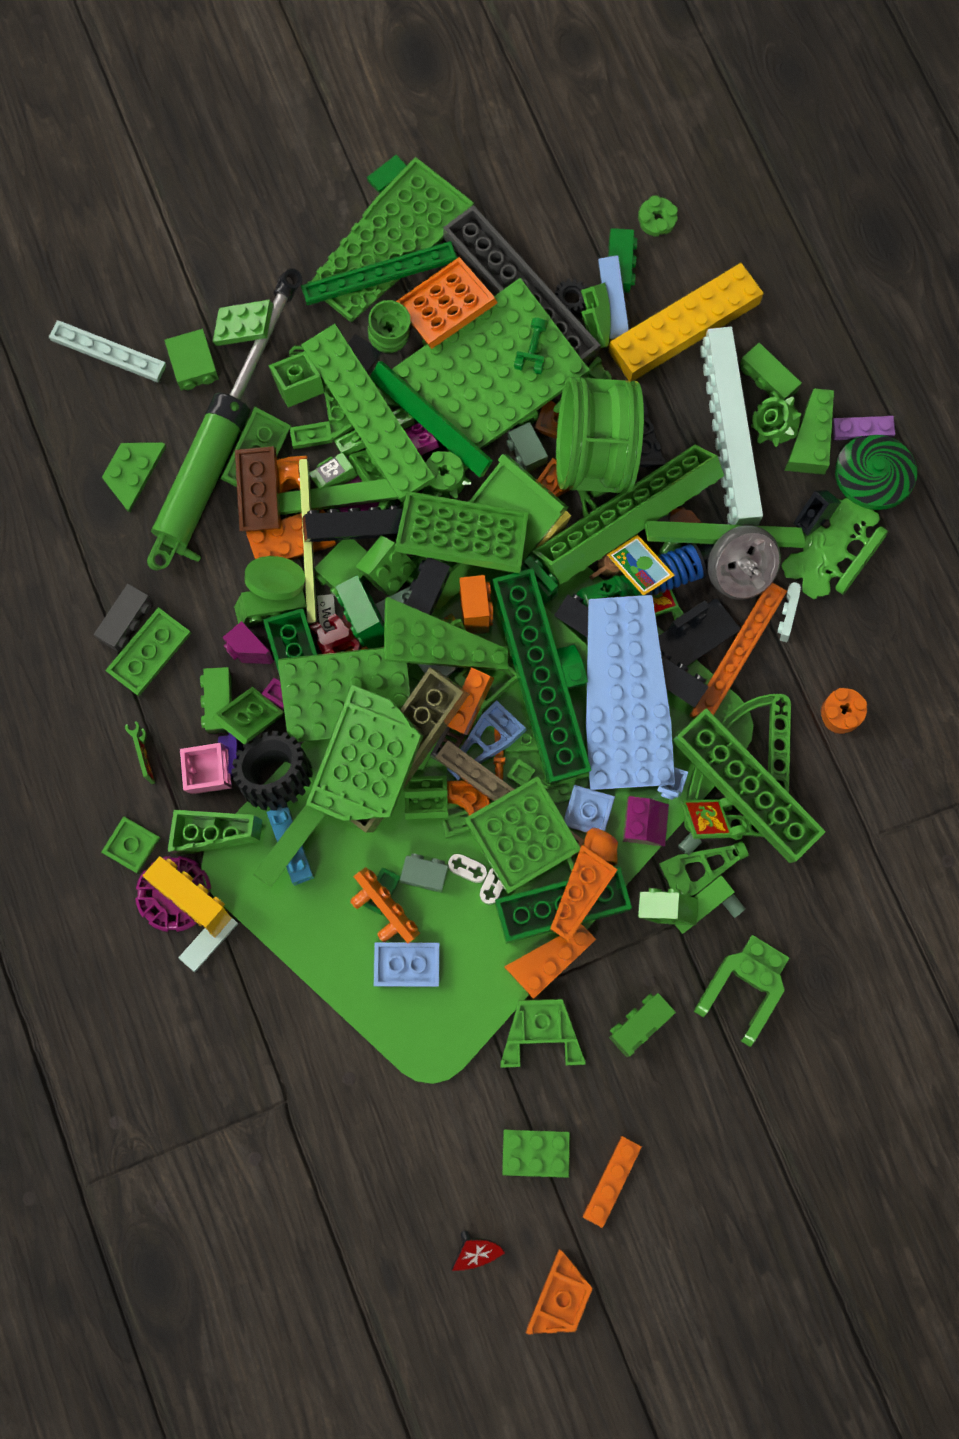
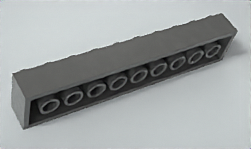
[443,205,601,365]

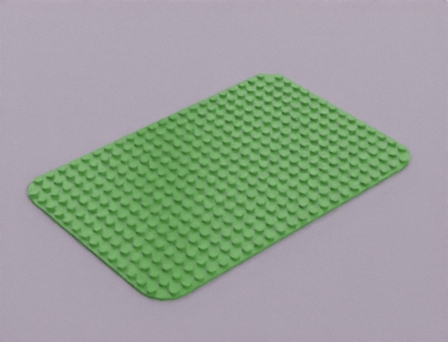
[201,548,753,1084]

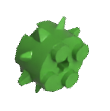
[751,394,802,447]
[423,451,471,499]

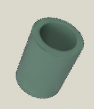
[678,832,701,855]
[722,894,746,918]

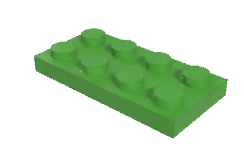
[221,407,291,487]
[105,607,191,697]

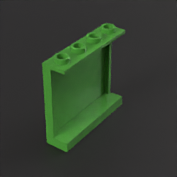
[469,454,569,564]

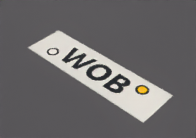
[317,594,335,632]

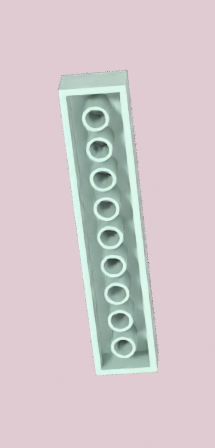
[700,326,763,526]

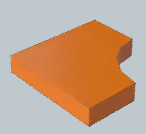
[447,780,490,816]

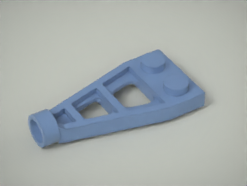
[447,700,526,780]

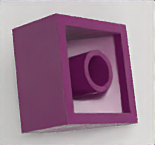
[222,621,274,664]
[623,796,669,847]

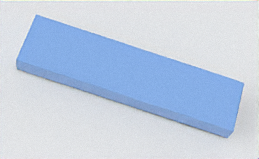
[598,255,629,339]

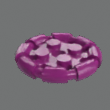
[135,856,211,932]

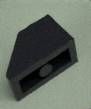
[793,490,841,536]

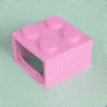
[180,743,232,794]

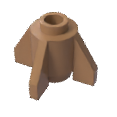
[589,552,621,580]

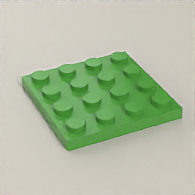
[464,776,580,894]

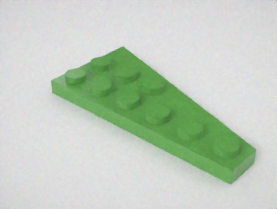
[384,597,508,671]

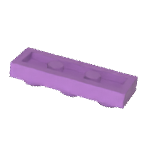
[832,416,895,440]

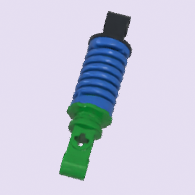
[576,543,714,607]

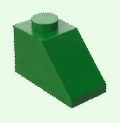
[557,644,588,690]

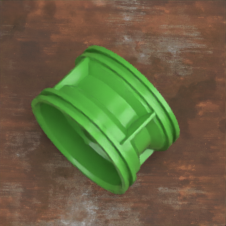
[556,377,644,494]

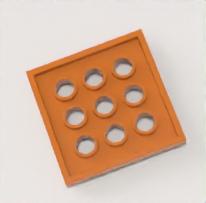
[396,257,497,349]

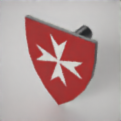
[451,1230,505,1271]

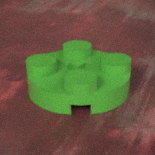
[638,196,677,236]

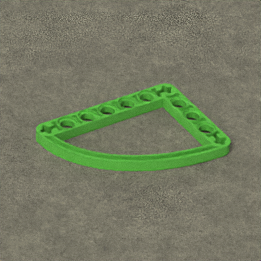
[684,694,791,837]

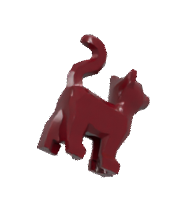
[309,614,362,654]

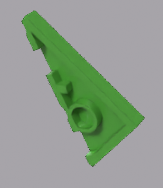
[322,379,354,441]

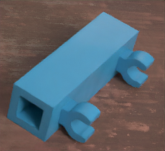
[267,805,314,886]

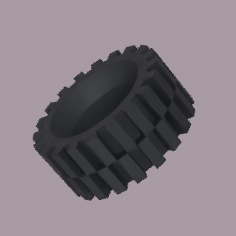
[232,731,313,811]

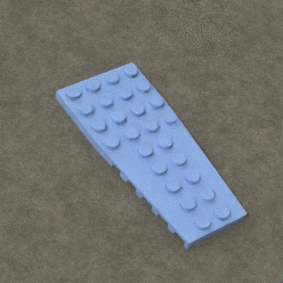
[586,595,675,790]

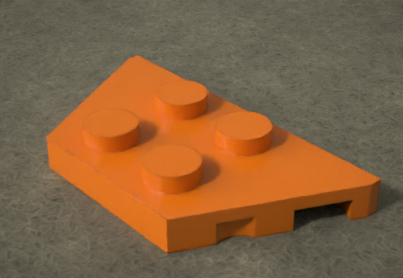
[526,1249,592,1334]

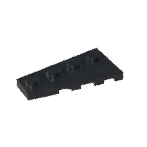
[639,398,666,468]

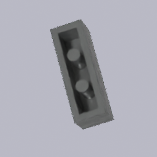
[94,583,152,652]

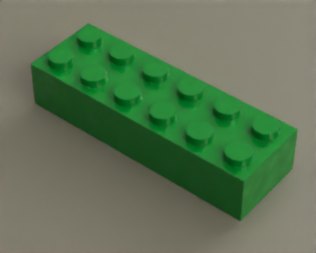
[495,867,632,944]

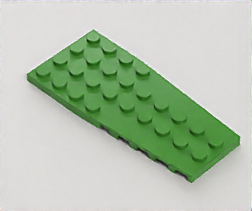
[308,157,474,322]

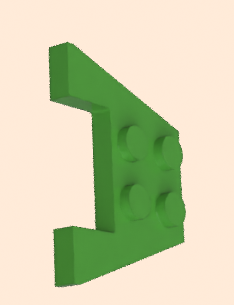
[500,999,585,1068]

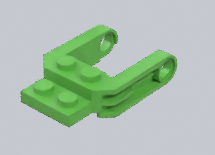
[694,935,789,1047]

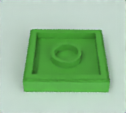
[101,816,161,874]

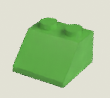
[269,351,324,407]

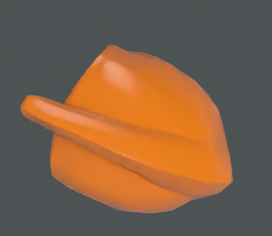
[277,456,308,493]
[583,828,618,866]

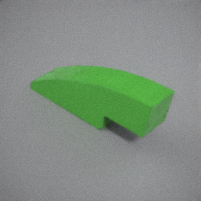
[581,282,611,348]
[674,876,735,934]

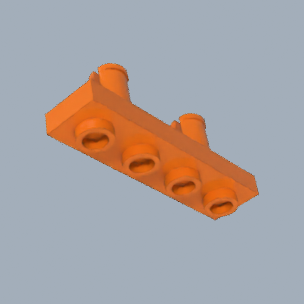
[350,867,420,944]

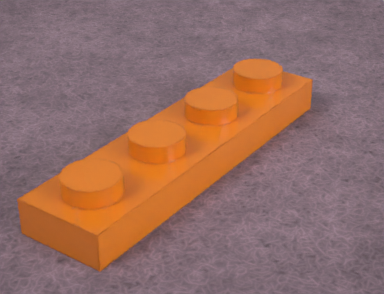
[582,1136,641,1228]

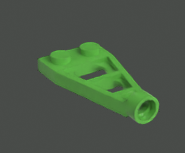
[659,841,749,897]

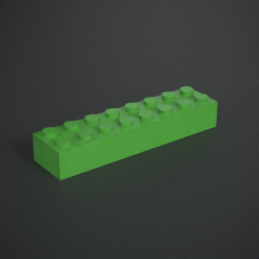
[672,708,825,863]

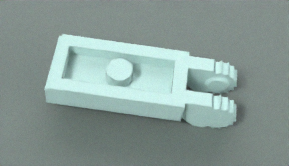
[777,583,801,642]

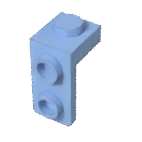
[657,767,689,800]

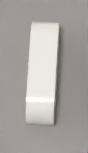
[448,854,487,883]
[480,868,503,905]

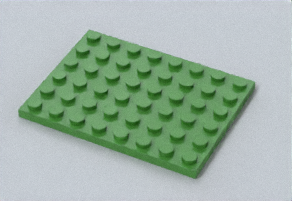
[392,278,590,452]

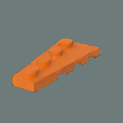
[550,845,618,941]
[504,924,596,999]

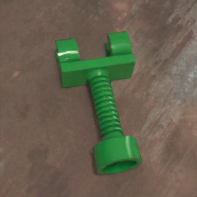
[514,318,548,375]

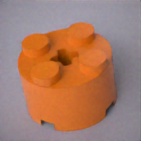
[821,688,867,734]

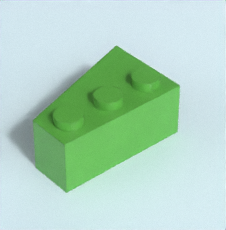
[234,590,307,628]
[609,993,676,1057]

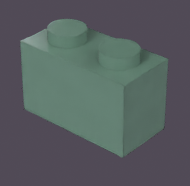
[506,422,548,472]
[400,853,448,893]

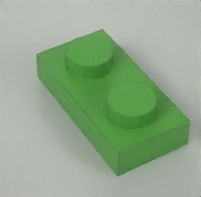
[290,421,333,449]

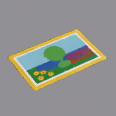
[607,535,675,596]

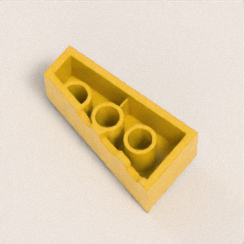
[142,856,232,938]

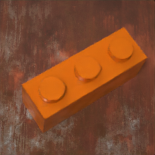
[448,667,494,735]

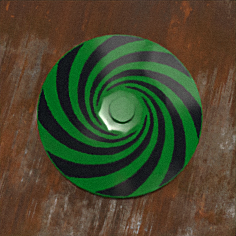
[835,435,917,510]

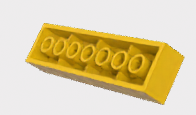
[608,263,764,382]

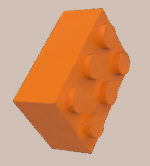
[459,575,493,634]

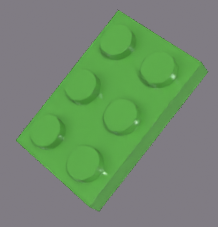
[213,300,273,346]
[213,687,284,745]
[502,1130,570,1177]

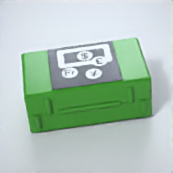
[309,452,357,490]

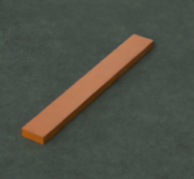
[689,582,787,718]

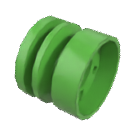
[368,300,410,353]

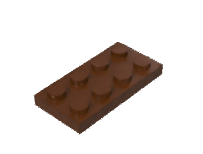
[235,446,281,532]

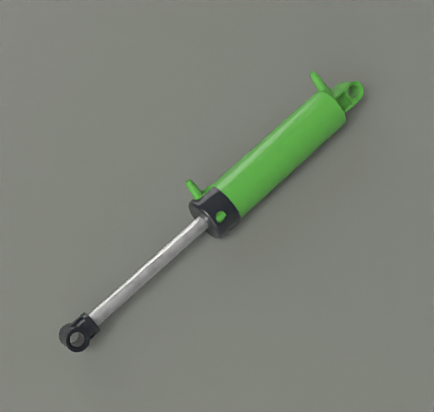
[147,268,302,571]

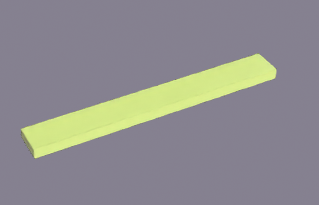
[299,459,317,625]

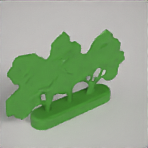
[782,498,888,599]

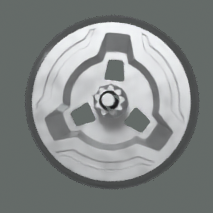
[708,525,781,600]

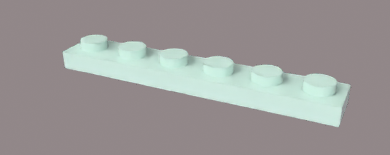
[49,320,166,382]

